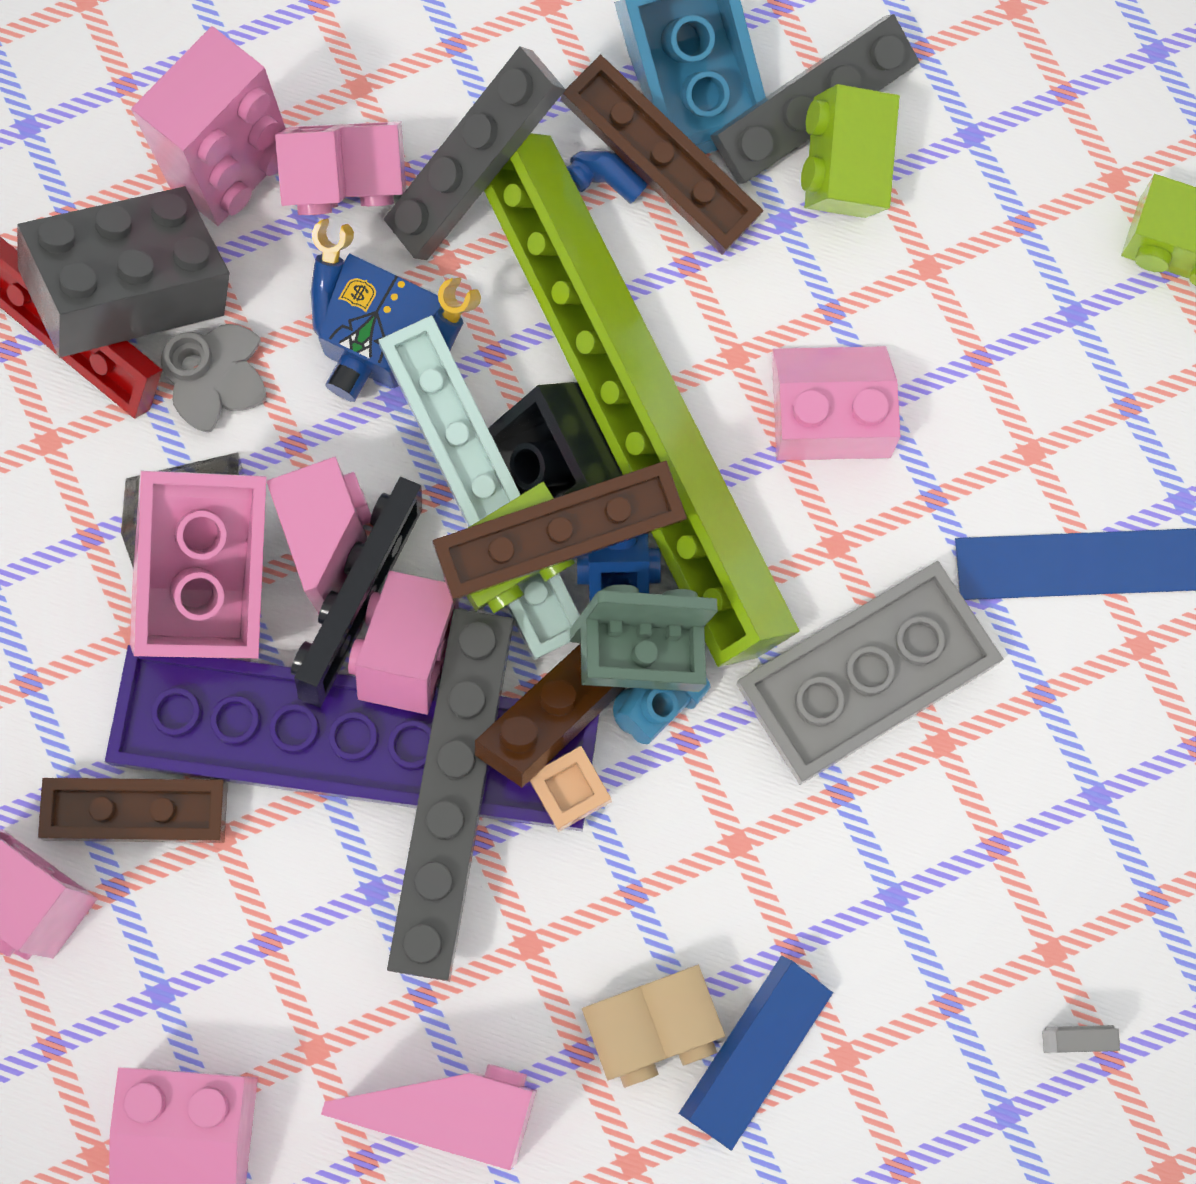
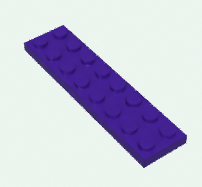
[104,645,600,832]

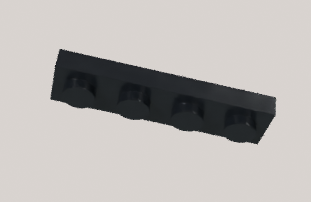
[291,476,422,708]

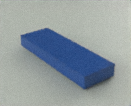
[678,955,834,1151]

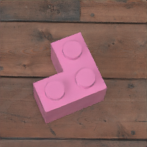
[275,121,406,215]

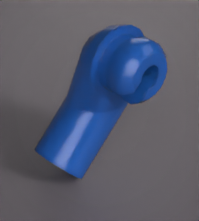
[566,151,648,204]

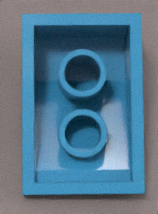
[614,0,766,154]

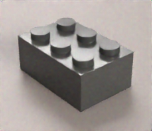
[17,186,230,358]

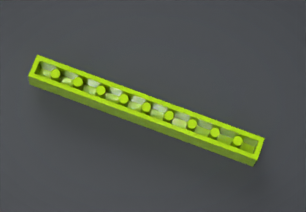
[484,133,800,667]

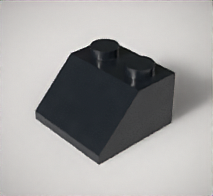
[488,382,623,498]

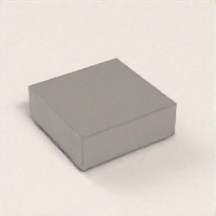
[1042,1025,1121,1053]

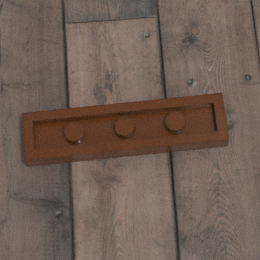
[560,54,764,255]
[432,460,687,601]

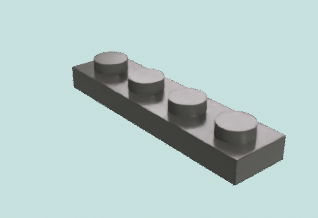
[710,14,920,184]
[383,46,566,260]

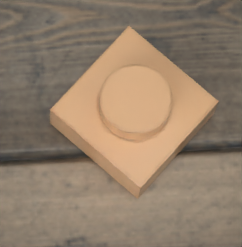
[530,746,612,832]

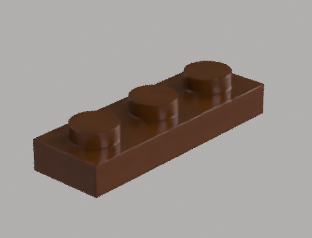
[475,643,625,788]
[38,778,228,843]

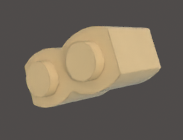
[581,964,725,1088]

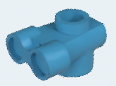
[613,678,711,745]

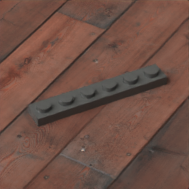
[387,609,514,982]

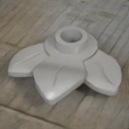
[161,324,267,433]

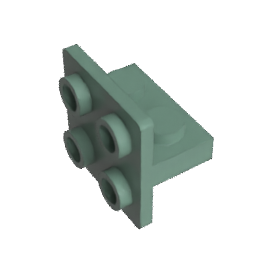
[570,585,718,692]

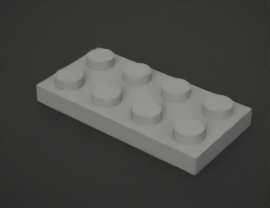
[736,561,1004,785]

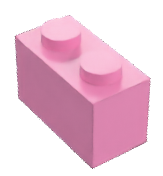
[348,570,459,715]

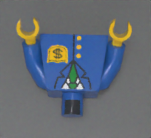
[310,218,481,402]

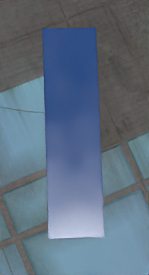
[955,528,1196,600]

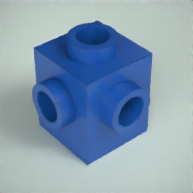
[577,534,661,603]

